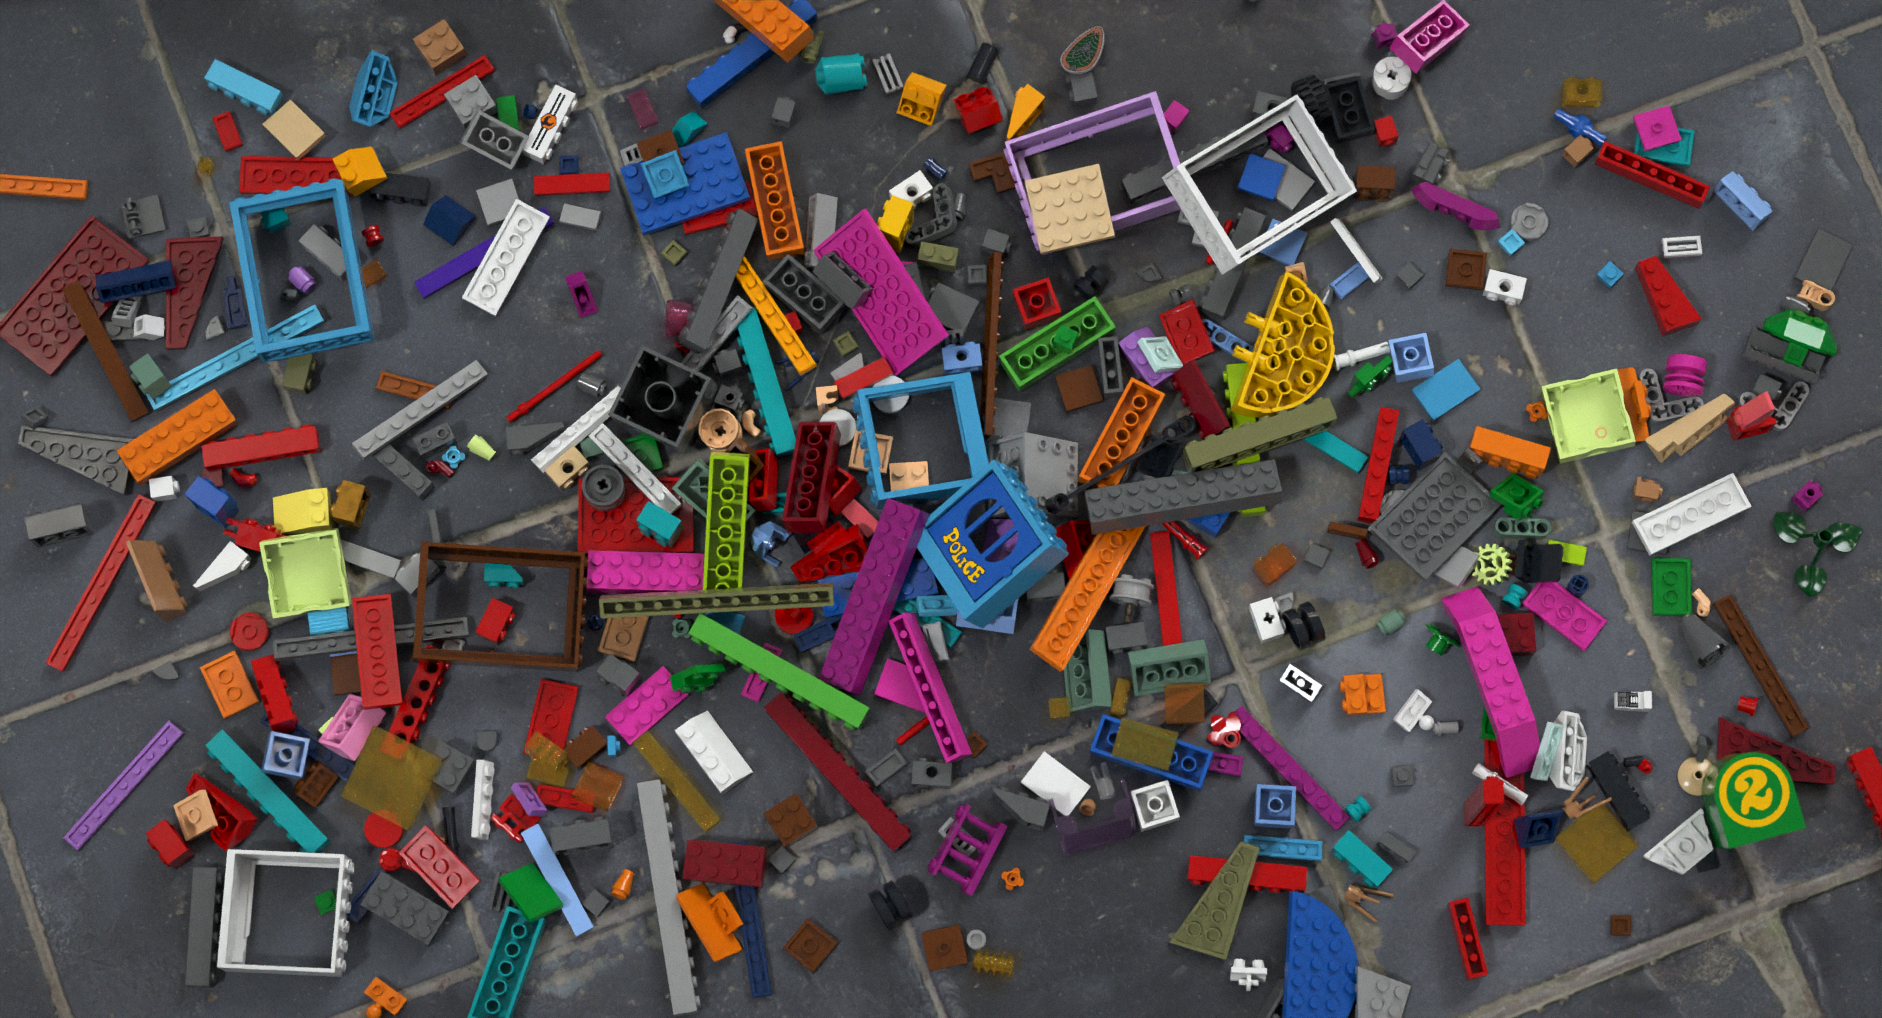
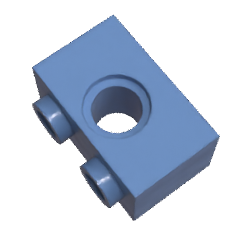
[942,342,982,375]

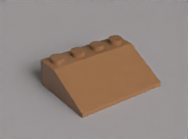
[126,540,188,622]

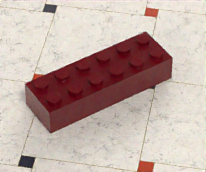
[782,422,841,533]

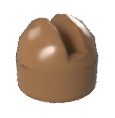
[1079,799,1096,816]

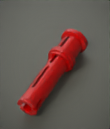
[1161,521,1209,560]

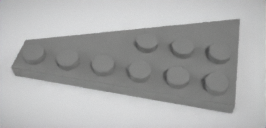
[1355,966,1411,1018]

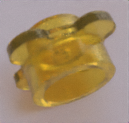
[197,156,215,177]

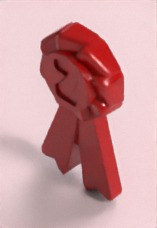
[379,848,418,874]

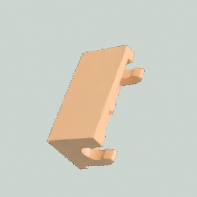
[816,385,838,415]

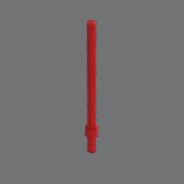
[506,350,602,423]

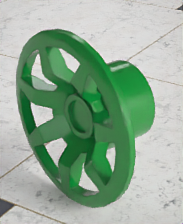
[1425,623,1462,656]

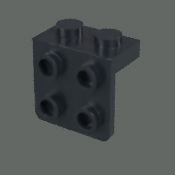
[1132,434,1183,478]
[1514,540,1563,583]

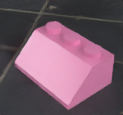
[318,694,386,761]

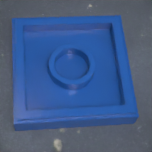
[1237,154,1285,201]

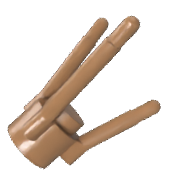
[1562,777,1612,820]
[1344,884,1394,923]

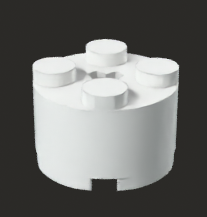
[1372,57,1411,100]

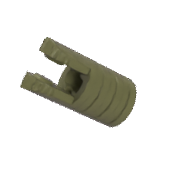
[799,29,825,64]

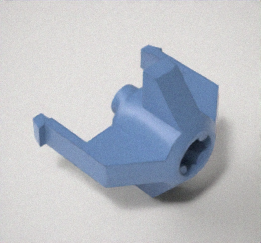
[750,521,791,567]

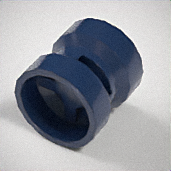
[1388,465,1409,485]
[1567,575,1589,597]

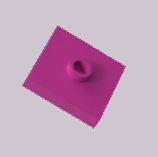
[1633,106,1681,152]

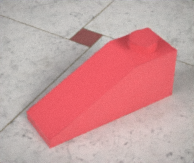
[1734,391,1775,430]

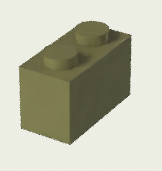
[918,241,959,272]
[281,354,317,395]

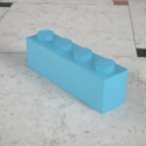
[204,59,284,115]

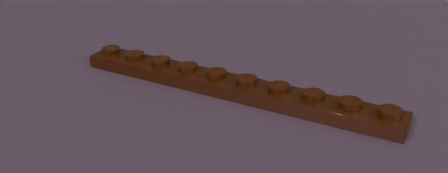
[980,252,1004,440]

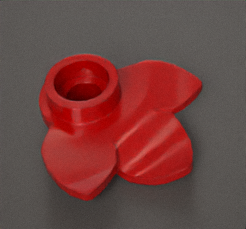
[1206,712,1241,748]

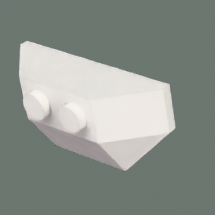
[1549,711,1587,791]

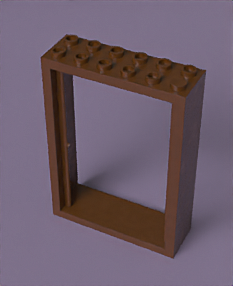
[413,542,588,672]

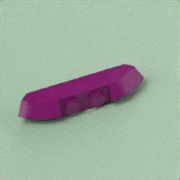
[1411,182,1500,230]

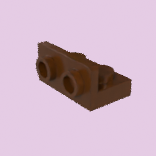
[293,761,339,808]

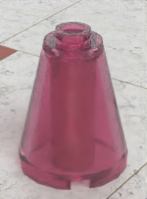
[665,299,694,337]

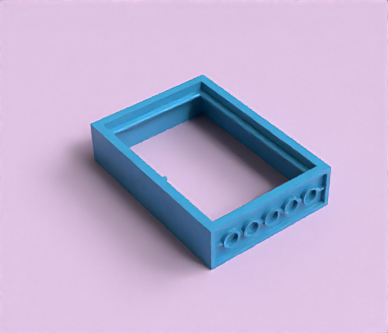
[229,179,375,363]

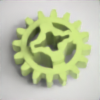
[1472,544,1512,586]

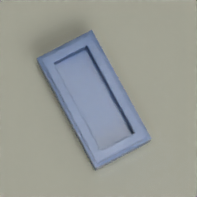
[1329,262,1370,300]

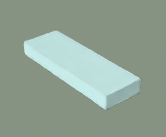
[1531,722,1564,781]

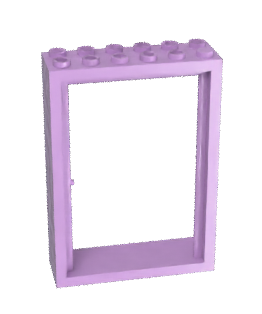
[1003,91,1181,256]

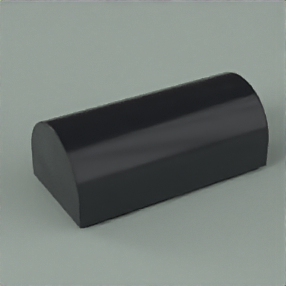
[966,43,999,85]

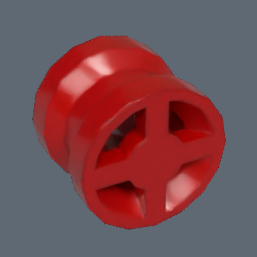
[361,225,384,247]

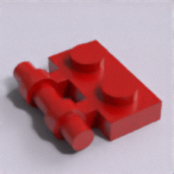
[490,793,541,844]

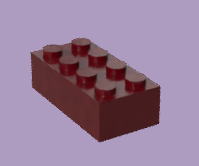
[683,839,768,889]

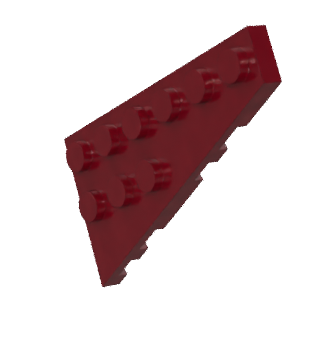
[166,236,224,350]
[1716,717,1835,785]

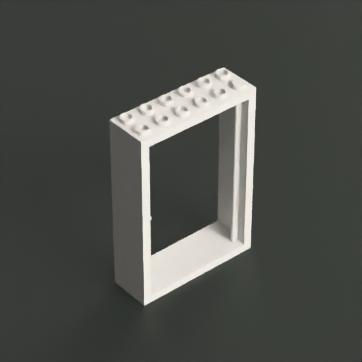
[1162,95,1357,275]

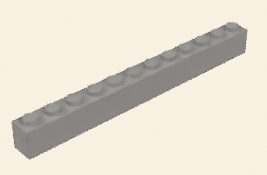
[637,779,701,1017]

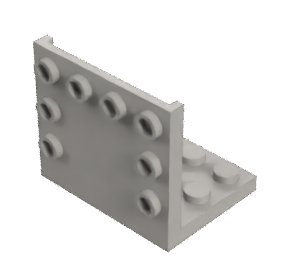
[988,432,1078,519]

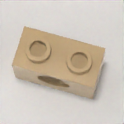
[545,445,590,491]

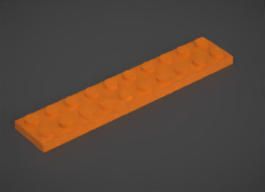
[1029,526,1146,672]

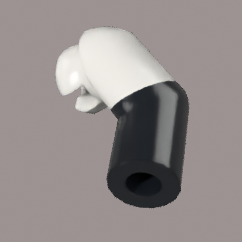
[723,23,747,43]

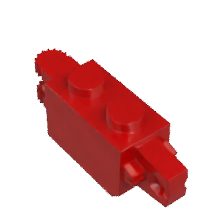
[223,518,285,552]

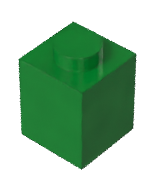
[1053,325,1078,355]

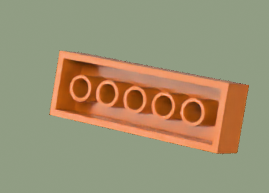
[714,0,814,63]
[745,141,805,261]
[1078,377,1165,489]
[117,389,237,487]

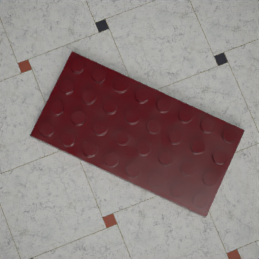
[0,216,150,377]

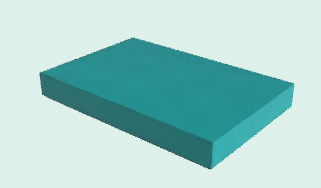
[1634,128,1695,168]

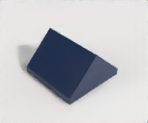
[423,195,476,246]
[1514,810,1563,848]

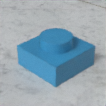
[1596,261,1624,288]
[607,735,621,758]

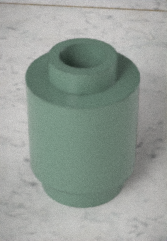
[1376,609,1406,636]

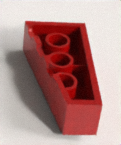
[251,654,298,734]

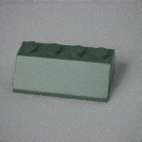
[1064,629,1112,713]
[1128,639,1211,696]

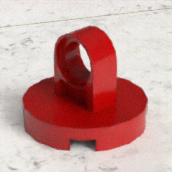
[775,607,813,635]

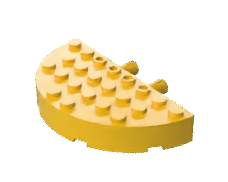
[1231,271,1335,418]

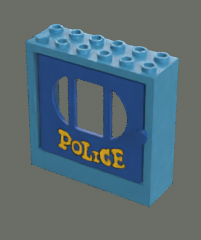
[917,459,1069,629]

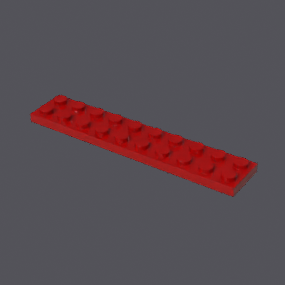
[1484,739,1526,926]

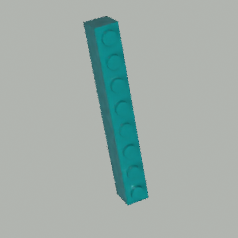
[734,307,796,458]
[205,730,331,853]

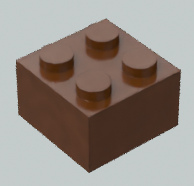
[1354,166,1396,202]
[763,793,818,849]

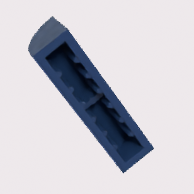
[96,260,176,303]

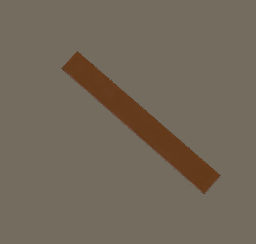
[62,280,149,422]
[1713,594,1809,738]

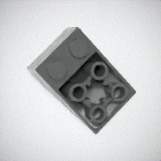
[993,786,1050,832]

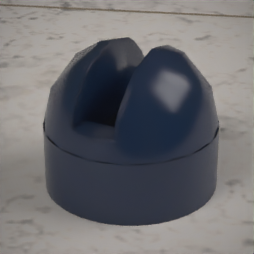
[523,104,538,120]
[587,614,603,631]

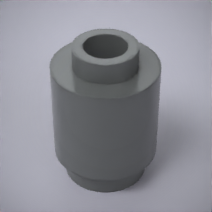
[1780,294,1811,315]
[577,373,607,398]

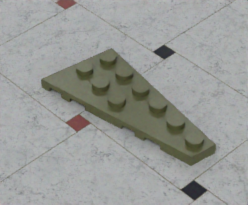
[1169,841,1260,960]

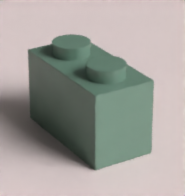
[129,353,171,399]

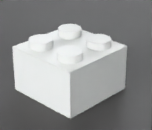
[1130,780,1180,832]

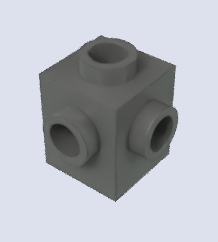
[714,385,745,415]

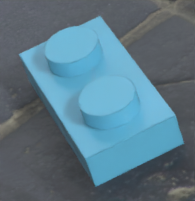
[916,595,958,617]

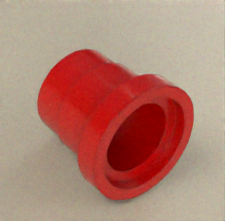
[1737,696,1759,717]

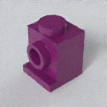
[1372,23,1398,49]
[1265,122,1294,153]
[1791,480,1823,512]

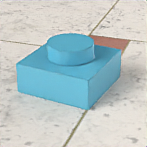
[1497,229,1525,256]

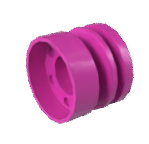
[1663,354,1707,397]

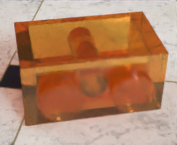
[1252,543,1298,588]

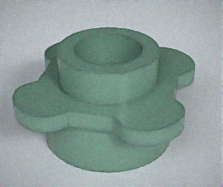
[672,619,692,638]

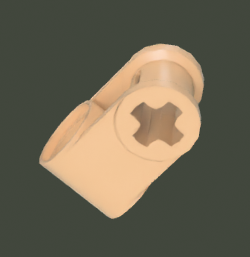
[1796,280,1835,311]

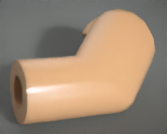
[1692,588,1711,617]

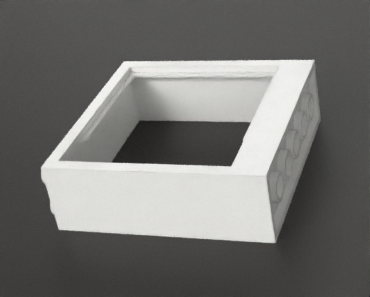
[217,849,354,977]

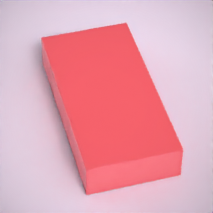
[841,499,878,539]

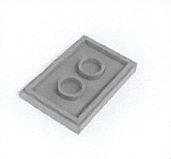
[1262,148,1315,211]

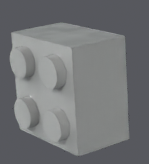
[444,75,498,130]

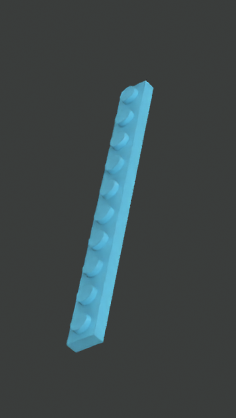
[146,305,324,412]

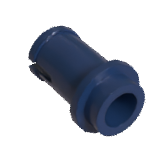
[923,157,948,180]

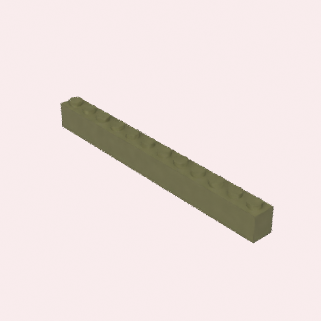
[599,583,834,618]

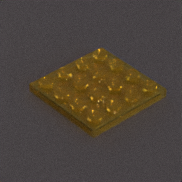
[341,726,443,830]

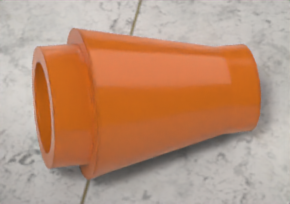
[611,869,634,900]

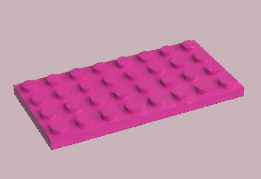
[813,209,949,376]

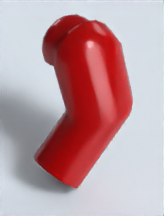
[229,468,257,487]

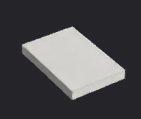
[1021,752,1091,818]

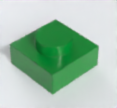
[1783,342,1808,367]
[314,889,337,915]

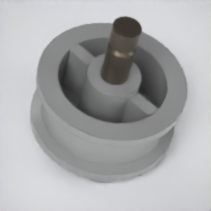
[1109,575,1154,623]

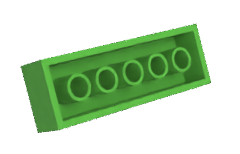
[999,296,1116,392]

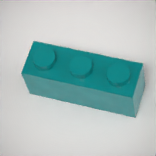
[1332,830,1393,889]

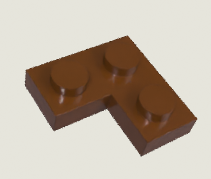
[969,152,1016,194]

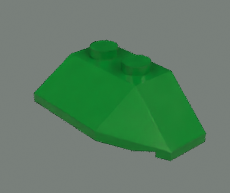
[1763,309,1838,357]

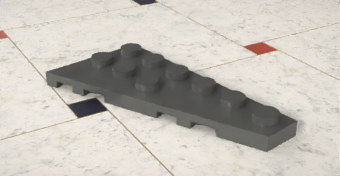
[18,425,134,496]

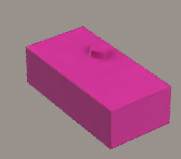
[1389,0,1470,74]

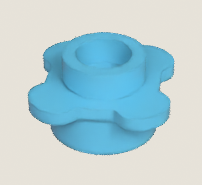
[442,446,465,469]

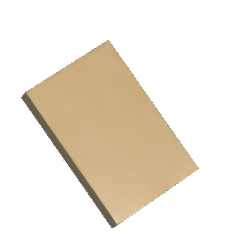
[263,99,326,161]

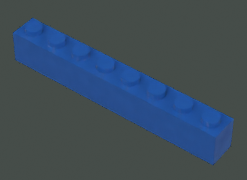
[686,0,818,108]

